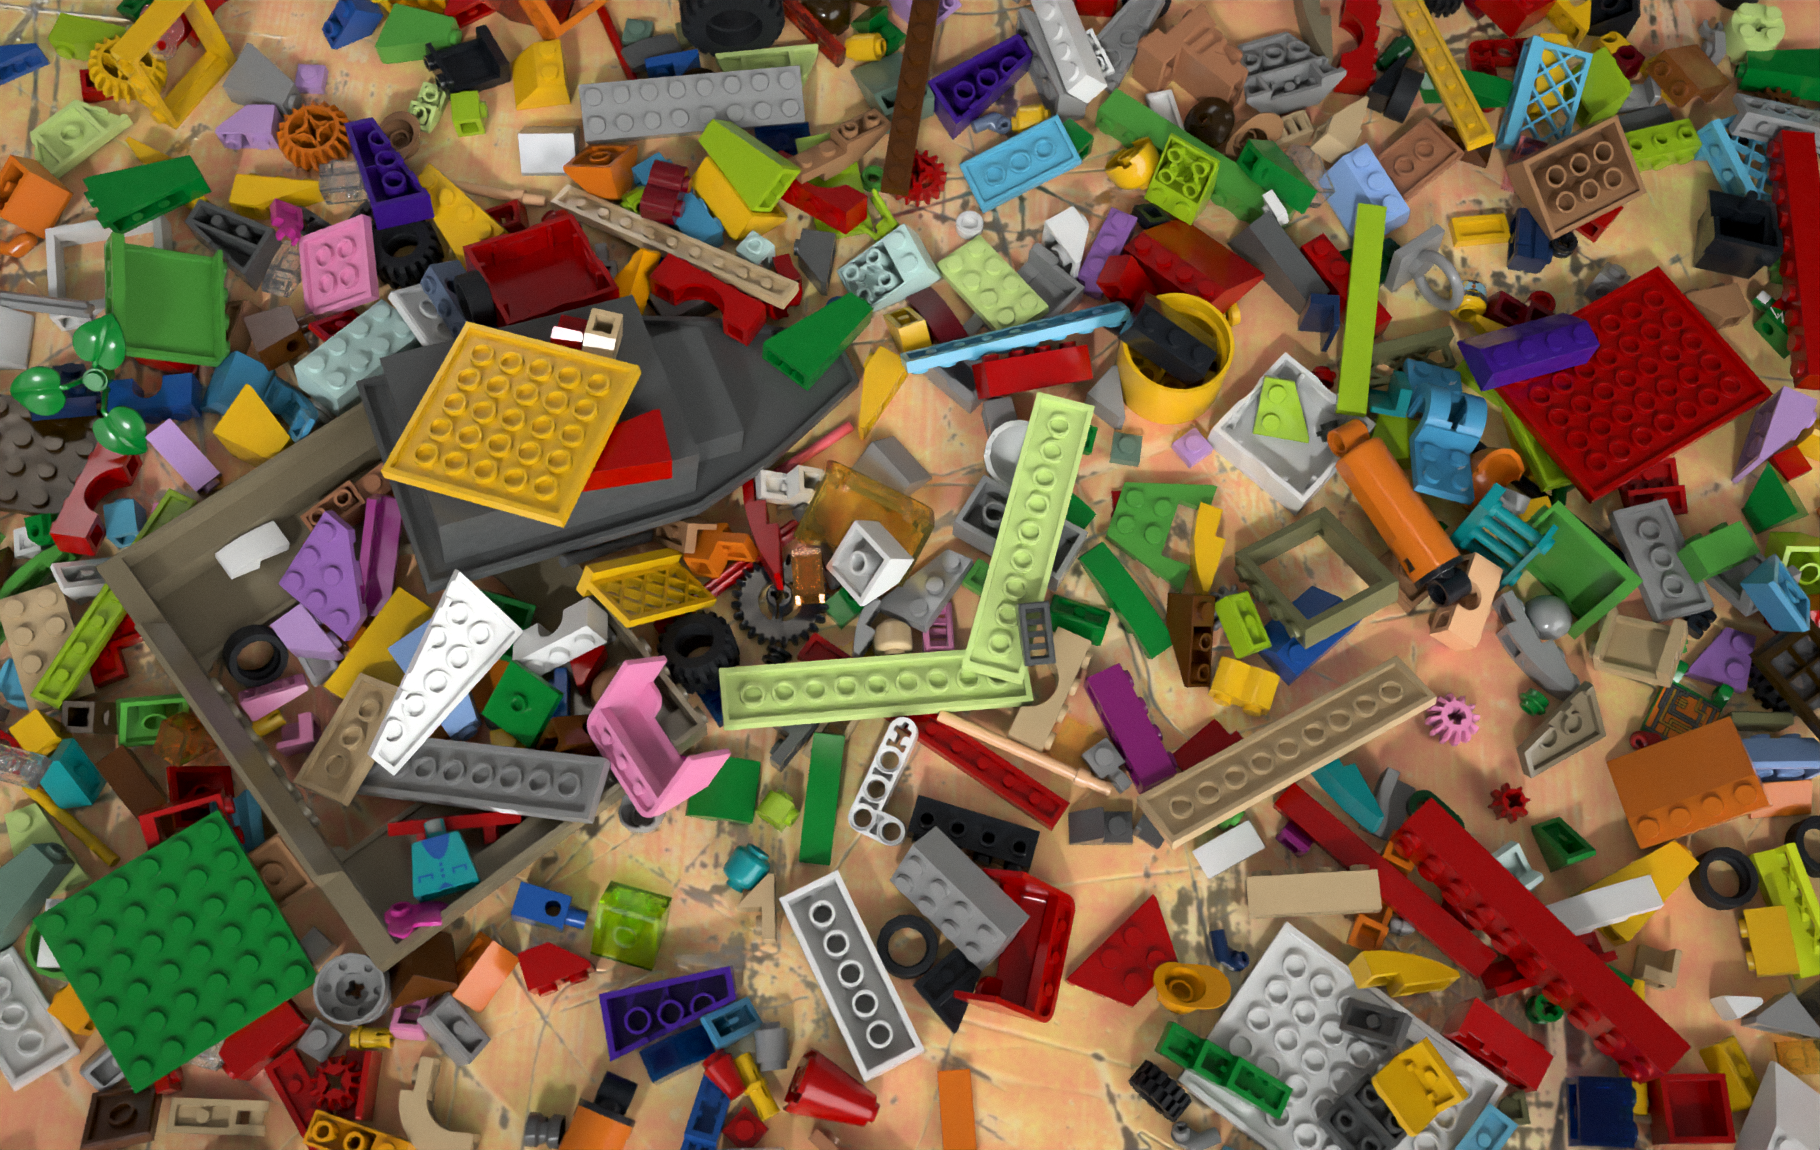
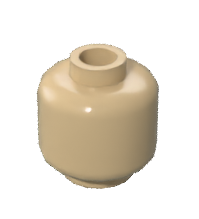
[873,618,913,656]

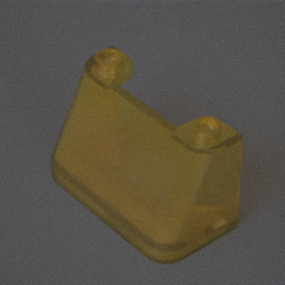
[793,460,935,587]

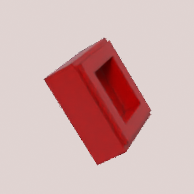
[1768,445,1813,482]

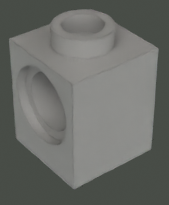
[981,396,1018,439]

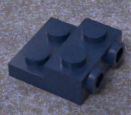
[29,363,101,421]

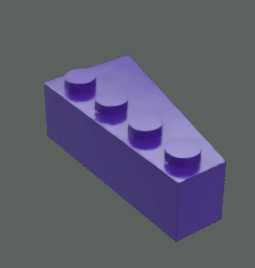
[927,33,1033,140]
[344,117,434,230]
[599,966,738,1061]

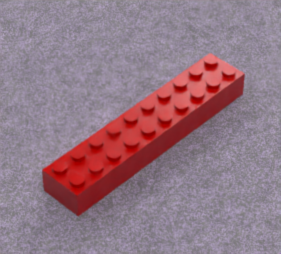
[1389,797,1692,1085]

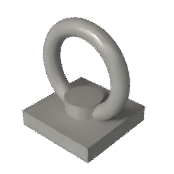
[1384,224,1464,311]

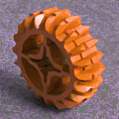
[277,100,351,173]

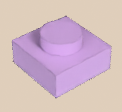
[295,64,328,94]
[1171,427,1214,469]

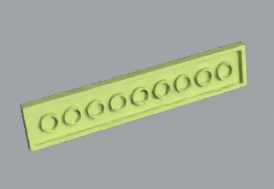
[961,391,1095,685]
[719,649,1034,731]

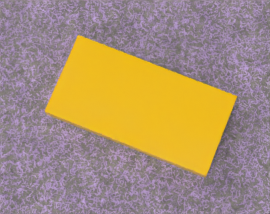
[323,587,435,700]

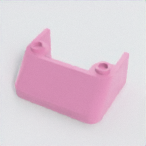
[587,655,731,818]

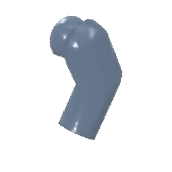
[971,112,1012,134]

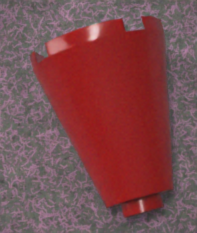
[783,1047,880,1127]

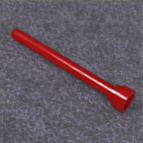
[596,5,638,80]

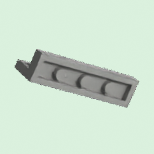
[1728,93,1820,154]

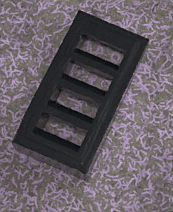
[1366,55,1407,113]

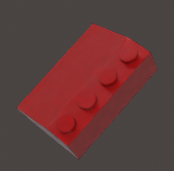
[1123,218,1265,314]

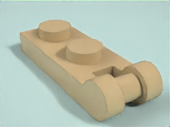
[166,1097,270,1136]

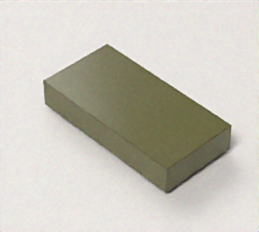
[1717,711,1794,732]

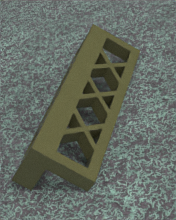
[1337,325,1457,389]

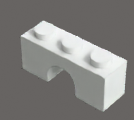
[512,597,608,676]

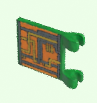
[1640,660,1734,741]

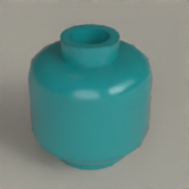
[723,843,771,893]

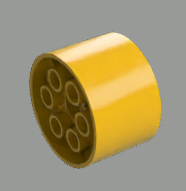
[1114,293,1235,425]

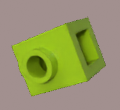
[450,91,489,137]

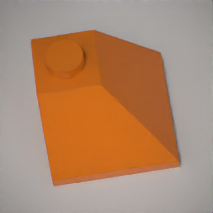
[563,144,638,201]

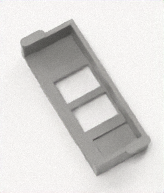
[923,243,1085,414]

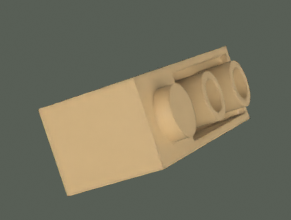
[1310,96,1369,165]

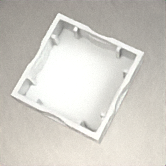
[1207,352,1376,516]

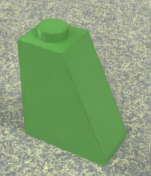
[375,3,462,64]

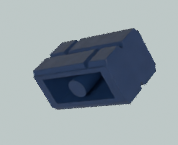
[1507,207,1553,274]

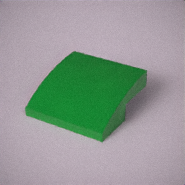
[685,754,761,825]

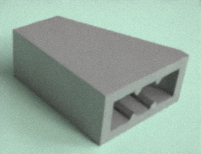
[222,43,303,118]

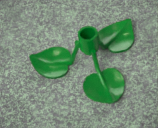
[10,313,148,455]

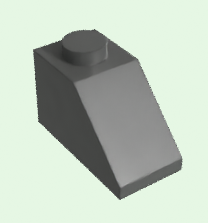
[794,229,836,296]

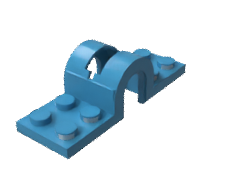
[1403,358,1487,505]

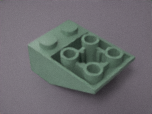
[851,52,935,134]

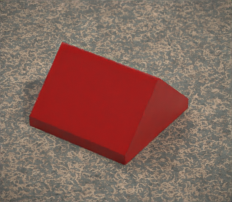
[166,766,235,832]

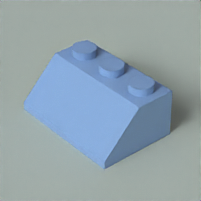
[1316,143,1410,241]
[1742,733,1820,782]

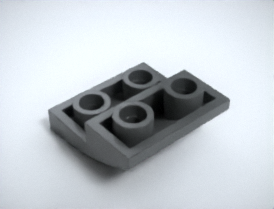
[1316,1073,1407,1150]

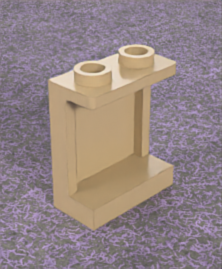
[1589,607,1688,688]

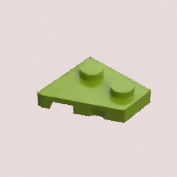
[1252,375,1309,443]

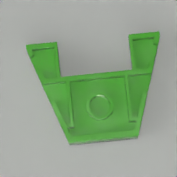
[1105,482,1217,593]

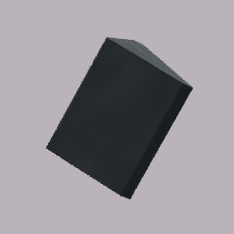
[1585,0,1641,39]

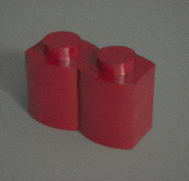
[639,159,693,225]

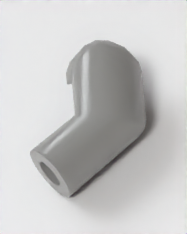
[1171,1121,1221,1150]

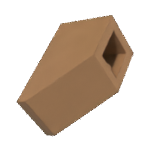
[1683,283,1751,330]

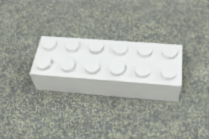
[779,870,924,1083]

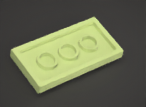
[935,234,1049,331]

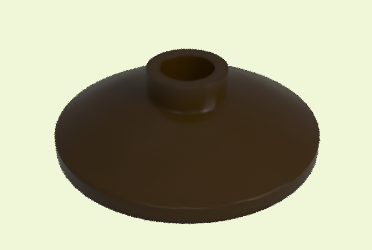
[1183,98,1235,149]

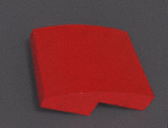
[1618,457,1688,515]

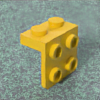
[1371,1037,1469,1137]

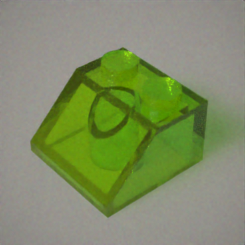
[590,881,672,971]

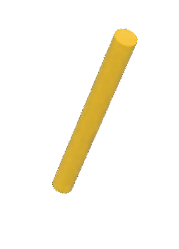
[22,780,121,867]

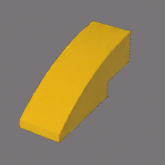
[1189,502,1226,595]
[1348,950,1461,998]

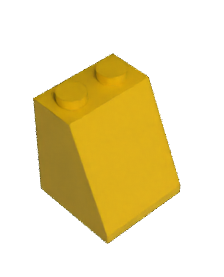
[212,384,295,467]

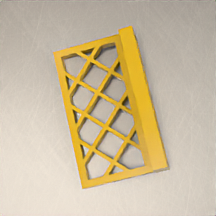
[576,548,717,628]

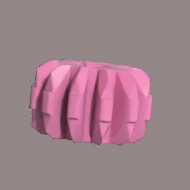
[1424,693,1480,747]

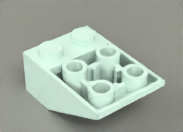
[837,223,942,313]

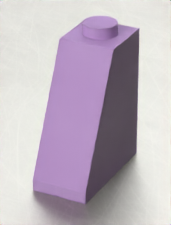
[145,418,222,494]

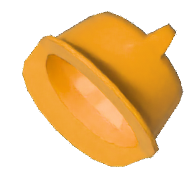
[1153,962,1231,1015]

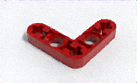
[1464,38,1528,113]

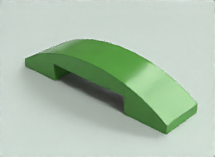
[0,545,83,645]

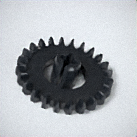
[731,554,830,649]

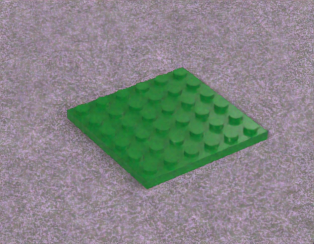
[32,810,319,1094]

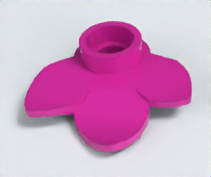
[384,901,449,938]

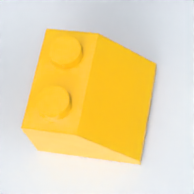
[511,39,571,111]

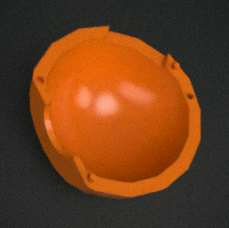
[1461,447,1525,513]

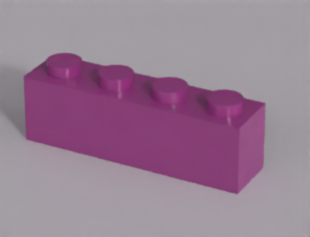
[1083,663,1177,795]

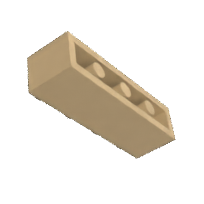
[1246,864,1382,919]

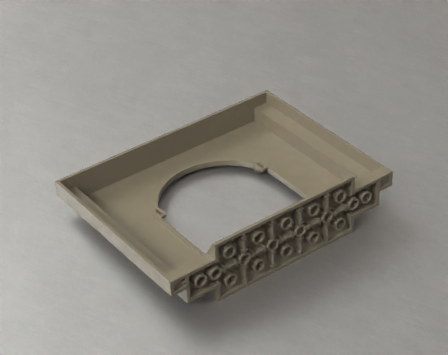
[95,402,708,973]

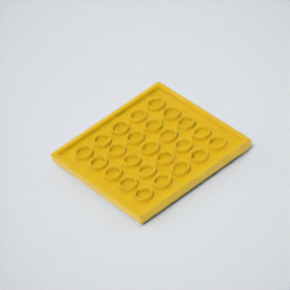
[381,321,641,528]

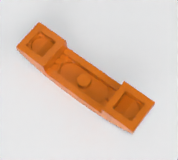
[1346,829,1415,951]

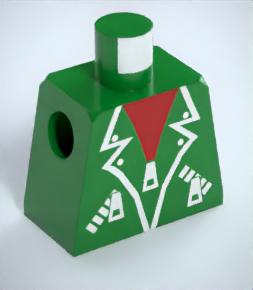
[1751,290,1790,359]

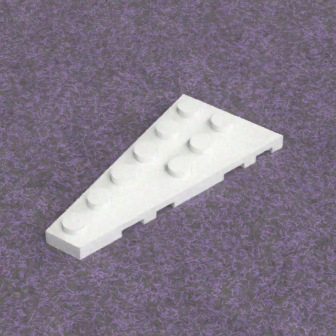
[367,569,524,776]

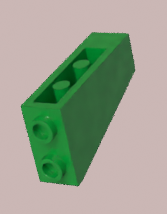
[83,155,212,234]

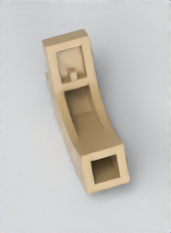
[399,1056,481,1150]

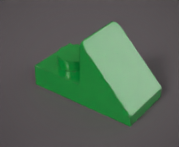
[851,6,906,56]

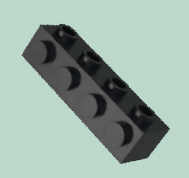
[907,795,1040,873]

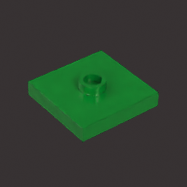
[481,660,564,748]

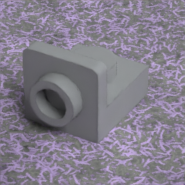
[1617,75,1661,114]

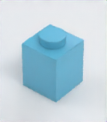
[103,498,147,549]

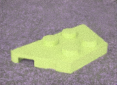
[715,43,819,90]
[30,100,133,179]

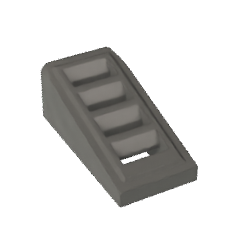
[1015,601,1056,667]

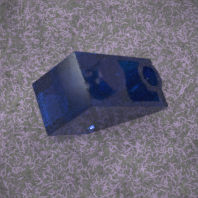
[639,1024,716,1085]

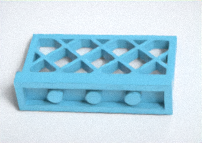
[1494,35,1593,154]
[1697,114,1772,203]

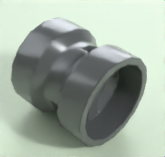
[525,1112,566,1149]

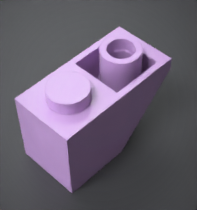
[215,104,284,150]
[270,603,344,661]

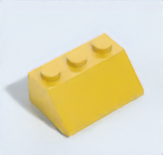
[692,157,788,241]

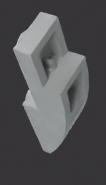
[1492,590,1580,702]

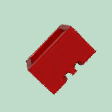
[1647,1073,1736,1145]

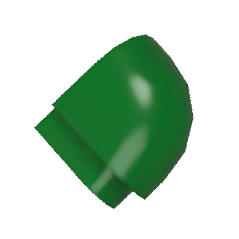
[24,513,60,546]

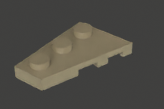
[1516,681,1606,778]

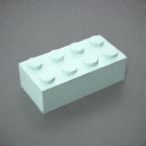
[294,299,423,417]

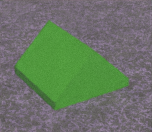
[115,694,189,747]

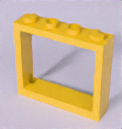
[110,0,237,130]

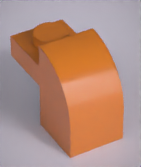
[683,523,758,579]

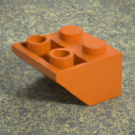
[0,154,74,239]

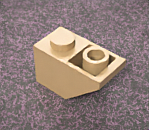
[582,307,623,360]

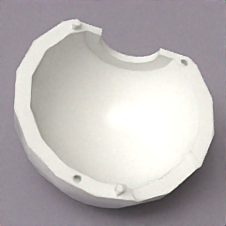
[983,420,1029,489]

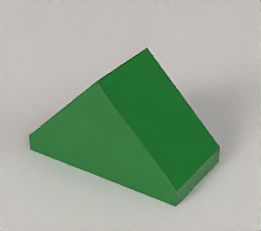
[1531,817,1596,873]

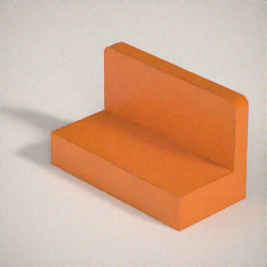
[447,931,519,1013]

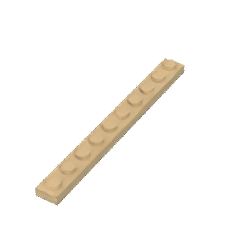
[550,184,799,310]

